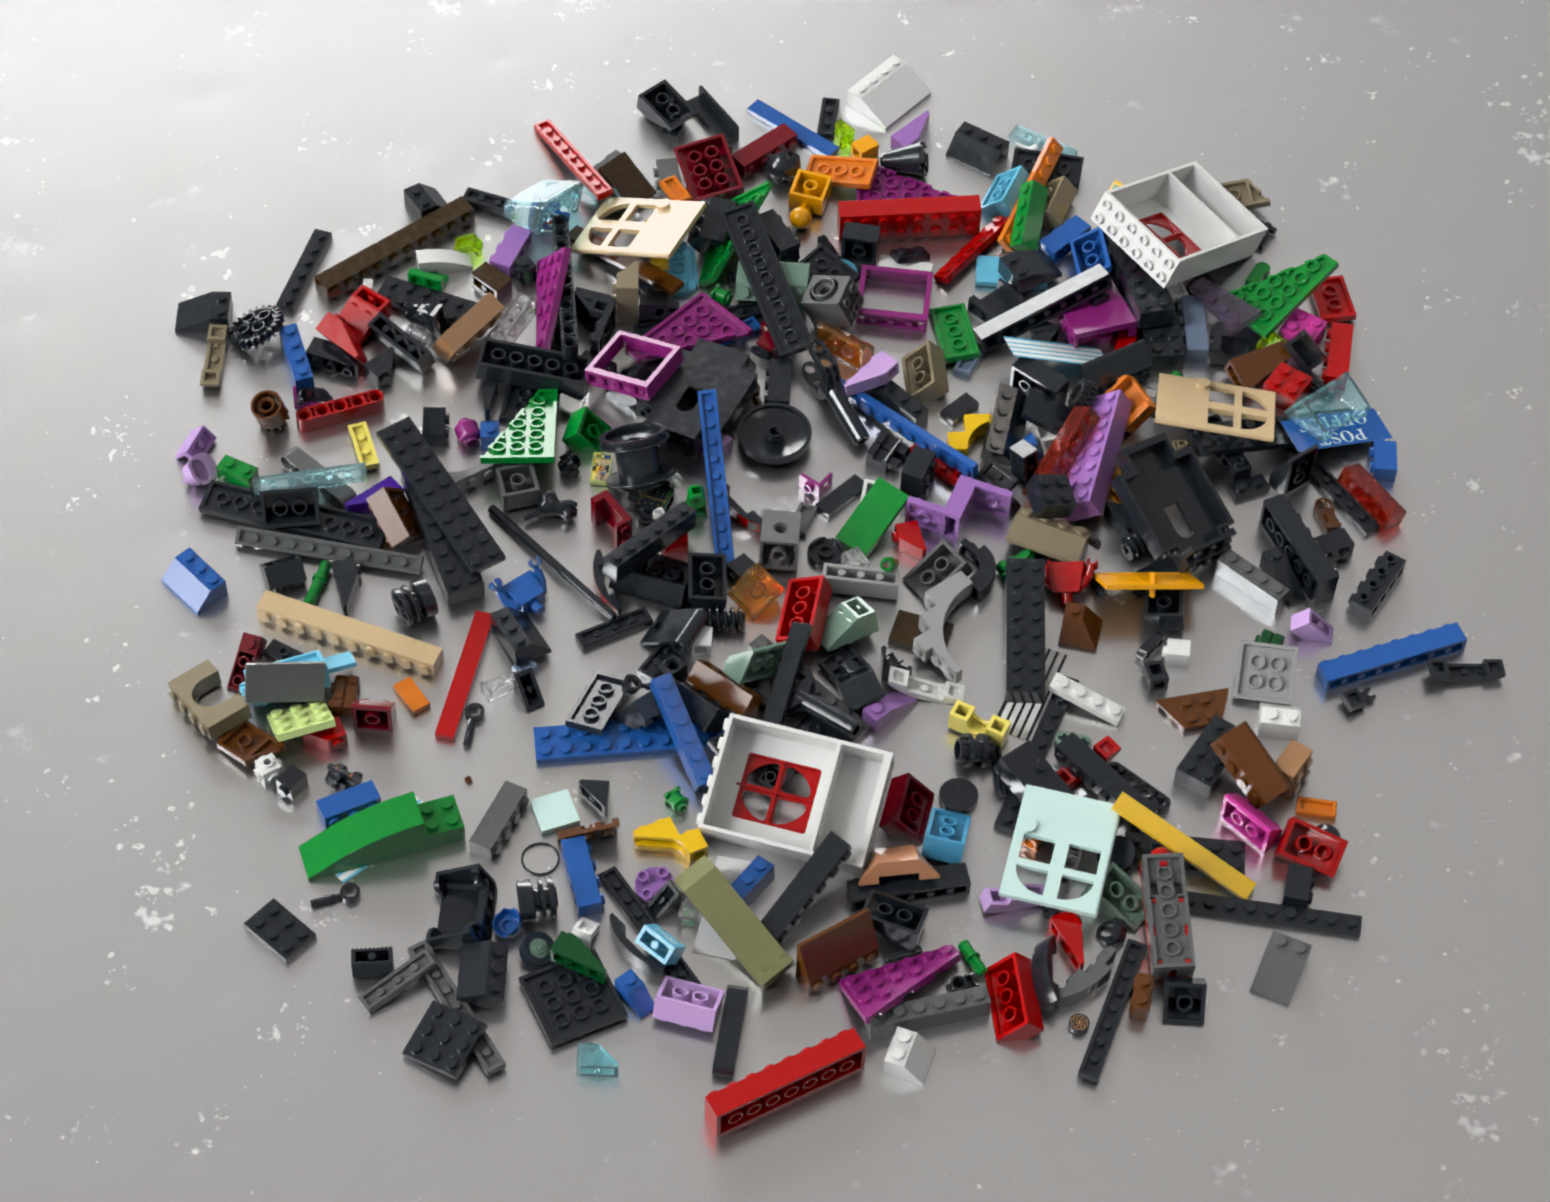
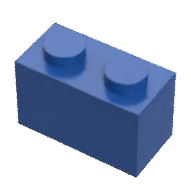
[1368,440,1397,482]

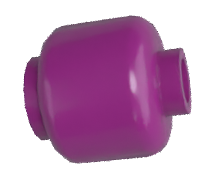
[454,418,480,447]

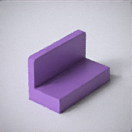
[174,425,217,459]

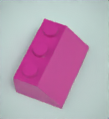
[1219,793,1282,854]

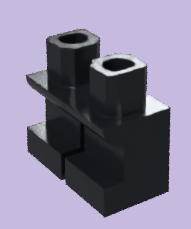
[865,429,909,473]

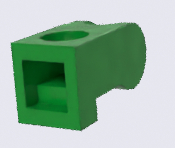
[1245,262,1270,285]

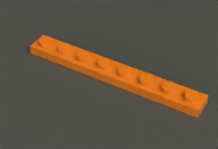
[997,137,1063,253]

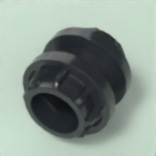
[954,733,995,768]

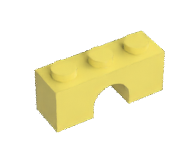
[948,700,1011,749]

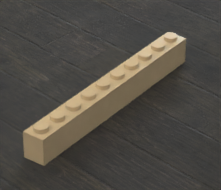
[256,590,444,677]

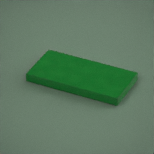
[929,303,981,364]
[835,477,909,559]

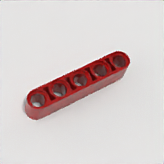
[296,389,385,433]

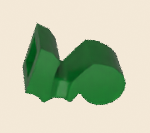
[684,484,707,518]

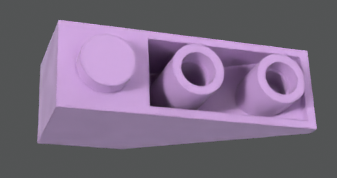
[844,350,899,397]

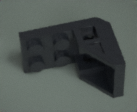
[574,287,616,355]

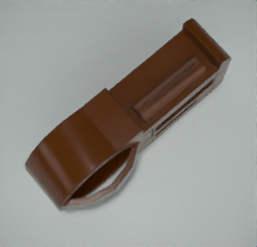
[1313,497,1342,533]

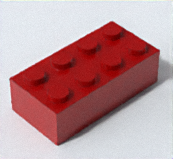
[775,575,833,652]

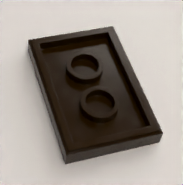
[597,151,657,199]
[888,610,954,649]

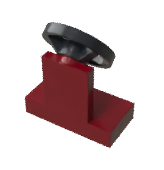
[750,321,775,360]

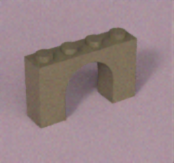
[168,660,252,741]

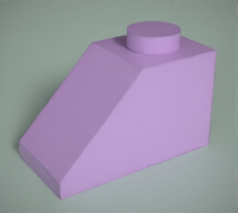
[1290,608,1333,644]

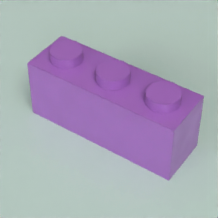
[489,224,532,278]

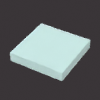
[530,789,580,835]

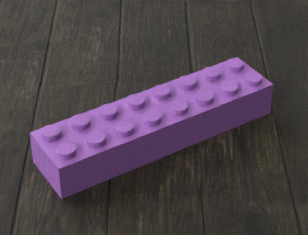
[1067,389,1132,522]

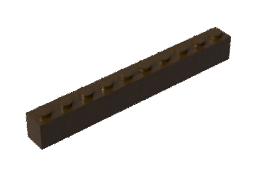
[315,196,475,301]

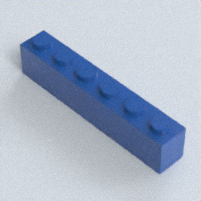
[649,672,713,792]

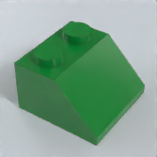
[562,406,612,455]

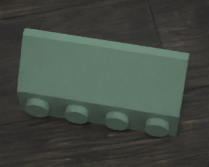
[735,261,810,303]

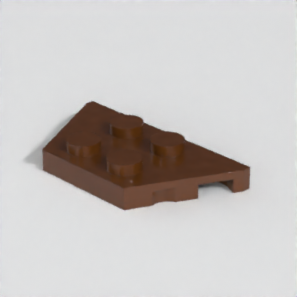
[1155,688,1229,733]
[217,721,287,766]

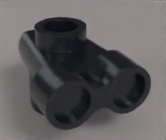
[946,972,980,993]

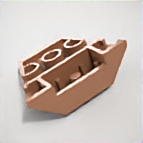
[859,845,940,886]

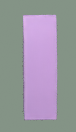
[979,884,1044,913]

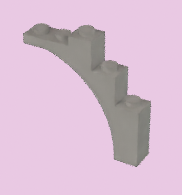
[912,571,973,683]

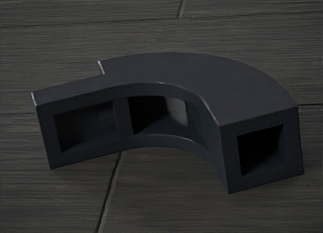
[959,538,996,603]

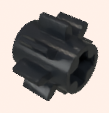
[558,452,581,477]

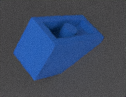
[480,420,500,452]
[614,969,654,1020]

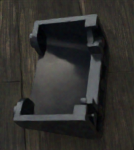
[426,863,497,950]

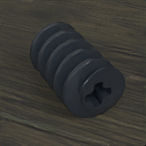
[1120,531,1149,561]
[707,607,746,632]

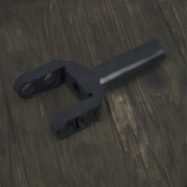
[801,339,870,446]
[755,656,862,739]

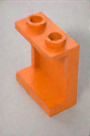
[1104,374,1156,434]

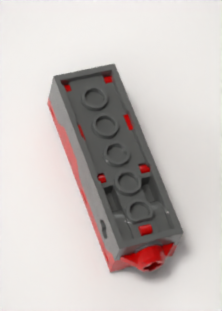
[1139,847,1196,980]

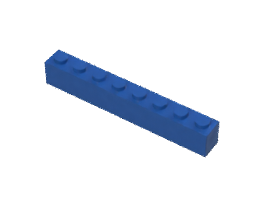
[1315,622,1467,692]

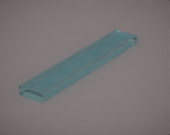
[253,462,368,496]

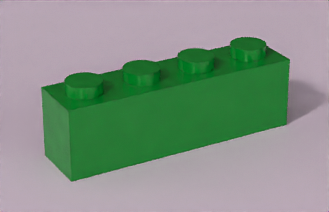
[1010,180,1049,251]

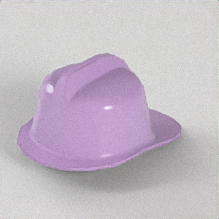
[182,452,217,487]

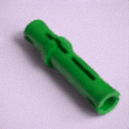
[880,557,899,572]
[303,561,332,605]

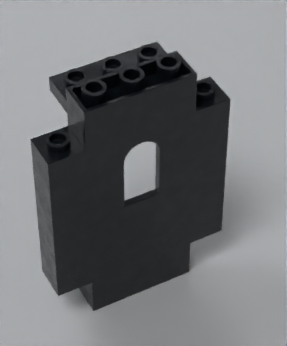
[636,338,758,460]
[1110,432,1237,574]

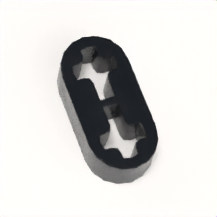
[1136,631,1165,662]

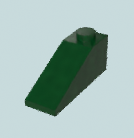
[550,930,607,984]

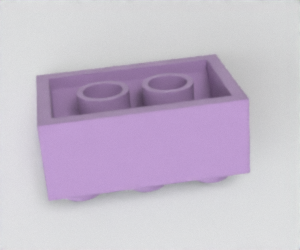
[652,976,725,1032]

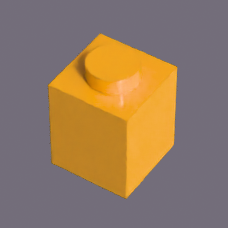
[851,134,879,158]

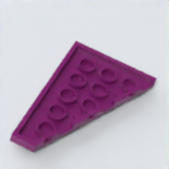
[856,165,957,201]
[535,247,571,349]
[625,291,752,364]
[838,945,961,1025]

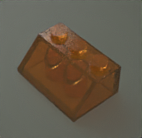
[816,322,874,370]

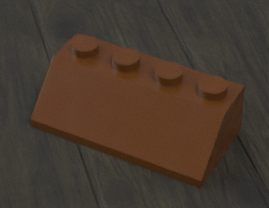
[1210,721,1291,809]

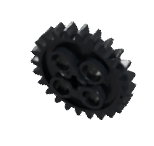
[228,304,285,350]

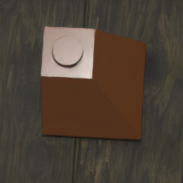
[1058,601,1103,652]

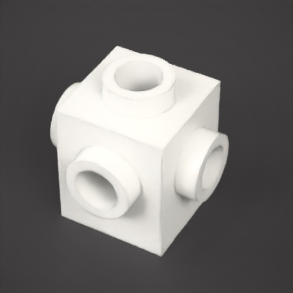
[253,753,284,788]

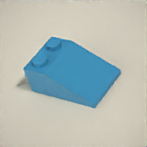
[921,807,971,864]

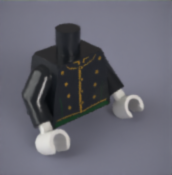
[627,473,683,524]

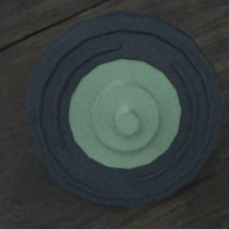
[519,931,554,968]

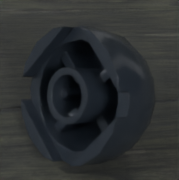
[766,152,801,184]

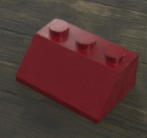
[879,772,935,843]

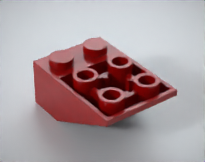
[339,284,392,345]

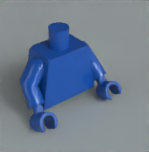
[489,556,547,615]

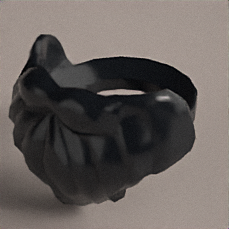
[1096,917,1127,948]

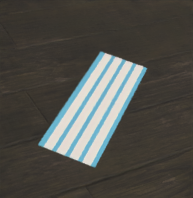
[1003,336,1103,364]

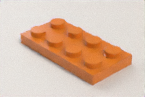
[806,154,879,189]

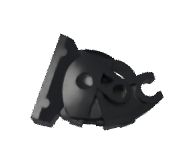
[400,301,451,340]

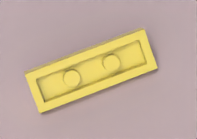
[348,421,380,471]

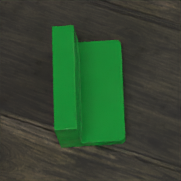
[407,268,449,292]

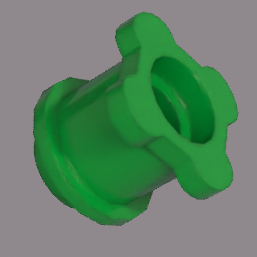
[710,283,733,307]
[663,786,689,813]

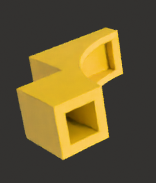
[946,413,990,456]

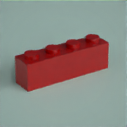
[1321,322,1354,391]

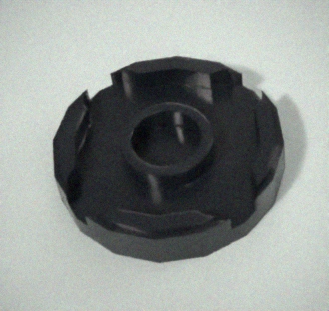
[807,537,845,570]
[938,778,979,814]
[1097,835,1137,872]

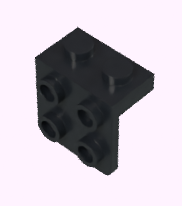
[1208,322,1249,365]

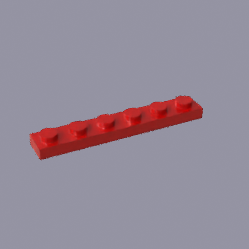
[933,215,1009,283]

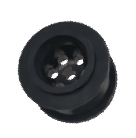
[599,422,676,493]

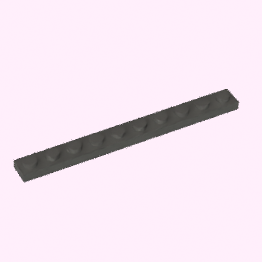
[235,525,424,575]

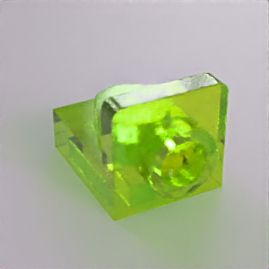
[835,118,855,149]
[454,233,483,257]

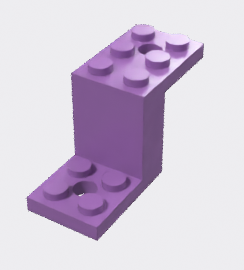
[905,475,1014,542]

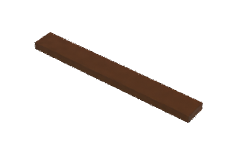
[569,225,684,296]

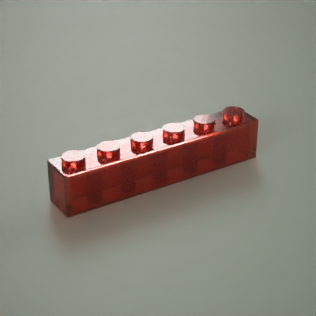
[1022,406,1100,501]

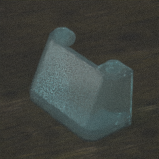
[503,180,583,235]
[1284,371,1372,442]

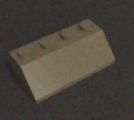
[1005,507,1092,562]

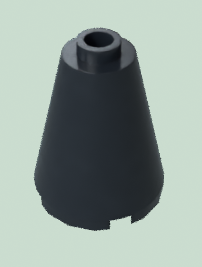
[880,141,929,176]

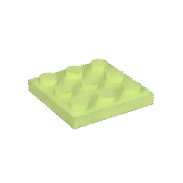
[266,701,336,742]

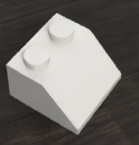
[1258,702,1301,740]
[883,1026,936,1086]

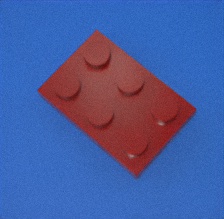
[1311,275,1357,323]

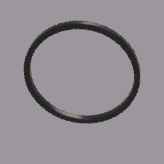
[521,842,560,876]

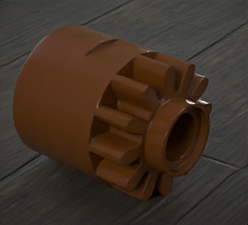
[251,390,290,433]

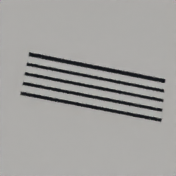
[997,648,1067,741]

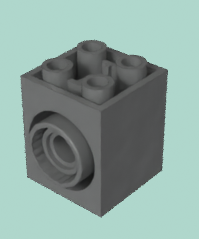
[801,275,864,327]
[759,509,802,571]

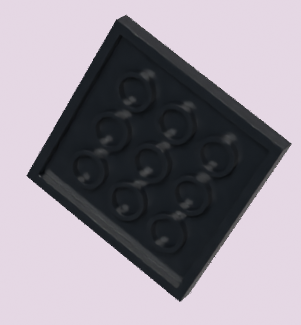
[519,948,628,1047]

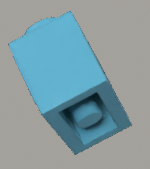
[634,924,686,965]

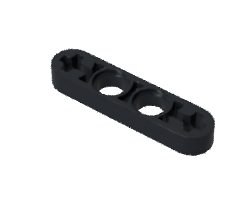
[1108,762,1171,815]

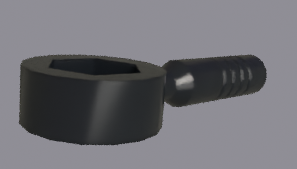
[621,674,651,695]
[463,703,485,747]
[310,883,361,907]

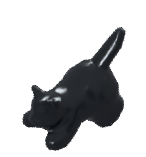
[524,491,578,525]

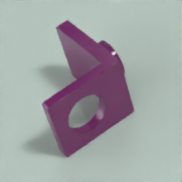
[293,385,320,409]
[799,472,833,498]

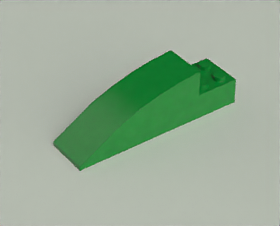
[298,791,465,881]

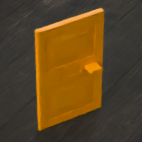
[1093,572,1204,598]

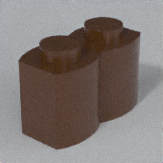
[1129,972,1154,1022]

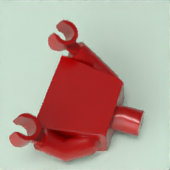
[1045,558,1098,605]

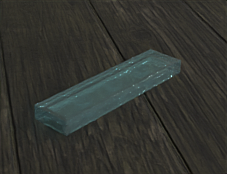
[1009,124,1078,156]

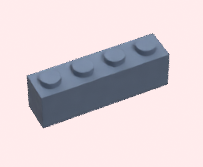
[1177,295,1209,362]

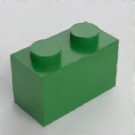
[216,454,260,489]

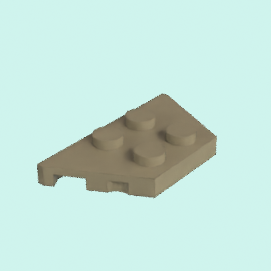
[1220,178,1271,210]

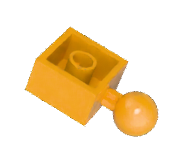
[788,169,832,229]

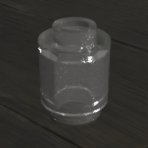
[405,323,433,347]

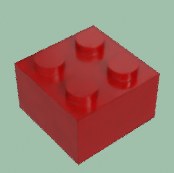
[1262,362,1313,414]

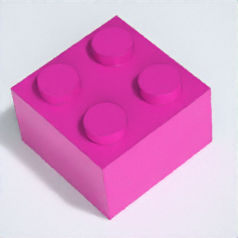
[1276,308,1328,346]

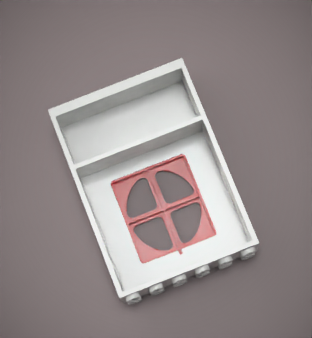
[1090,161,1268,288]
[696,713,895,876]

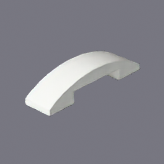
[888,666,965,704]

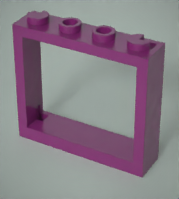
[855,264,933,332]
[584,330,684,401]

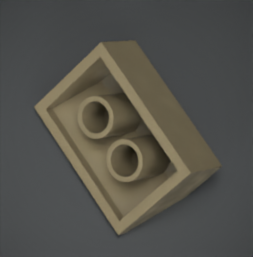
[1041,175,1077,231]
[613,261,639,325]
[902,340,949,401]

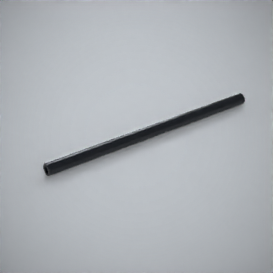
[488,505,618,621]

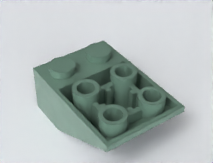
[820,596,879,652]

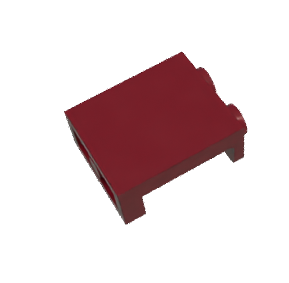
[591,490,632,548]

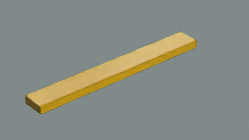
[1111,792,1256,899]

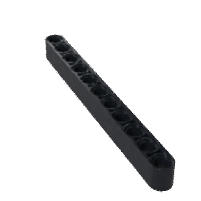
[552,215,578,361]

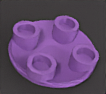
[635,867,675,903]

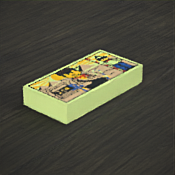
[590,452,612,486]

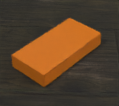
[659,175,692,201]
[393,676,430,716]
[1295,796,1337,821]

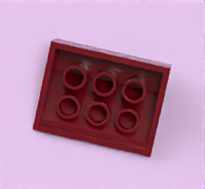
[673,133,744,202]

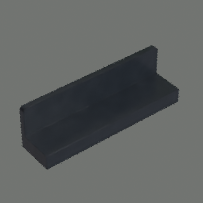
[687,85,739,144]

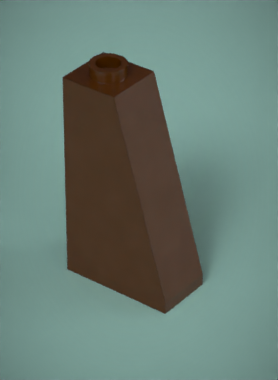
[1224,340,1291,398]

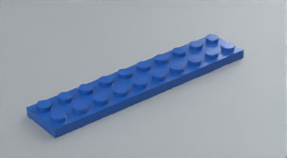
[533,717,725,764]

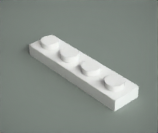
[1047,672,1126,726]

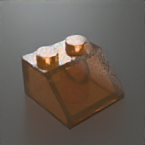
[727,563,785,621]

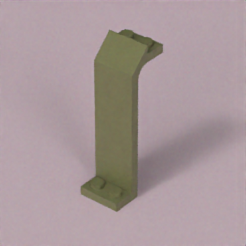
[673,855,795,991]

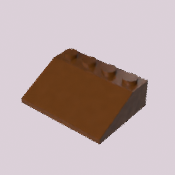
[796,907,879,994]

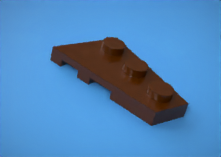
[556,817,620,842]

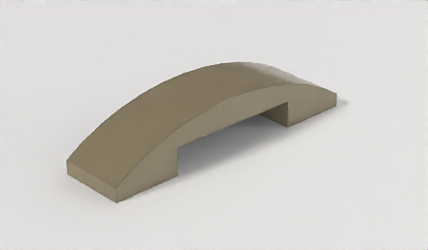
[200,324,228,387]

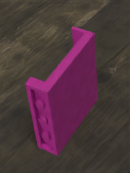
[1055,278,1137,349]

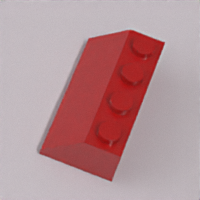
[985,952,1044,1042]

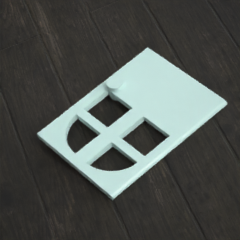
[999,784,1120,918]

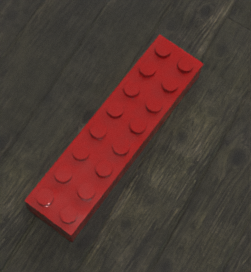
[837,195,982,241]
[705,1027,866,1137]

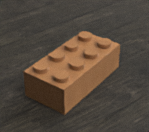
[431,292,505,364]

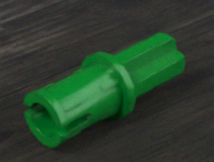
[957,940,987,977]

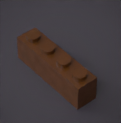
[687,660,763,718]

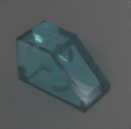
[576,1042,619,1078]

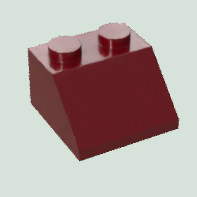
[351,699,396,733]

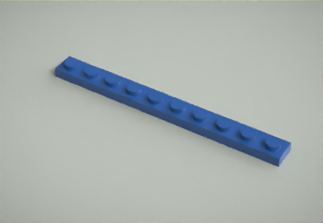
[841,378,978,479]
[697,389,735,565]

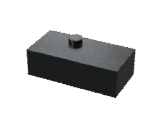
[994,740,1075,803]

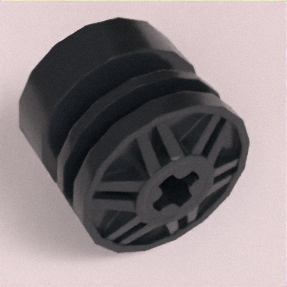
[391,577,439,627]
[516,876,558,923]

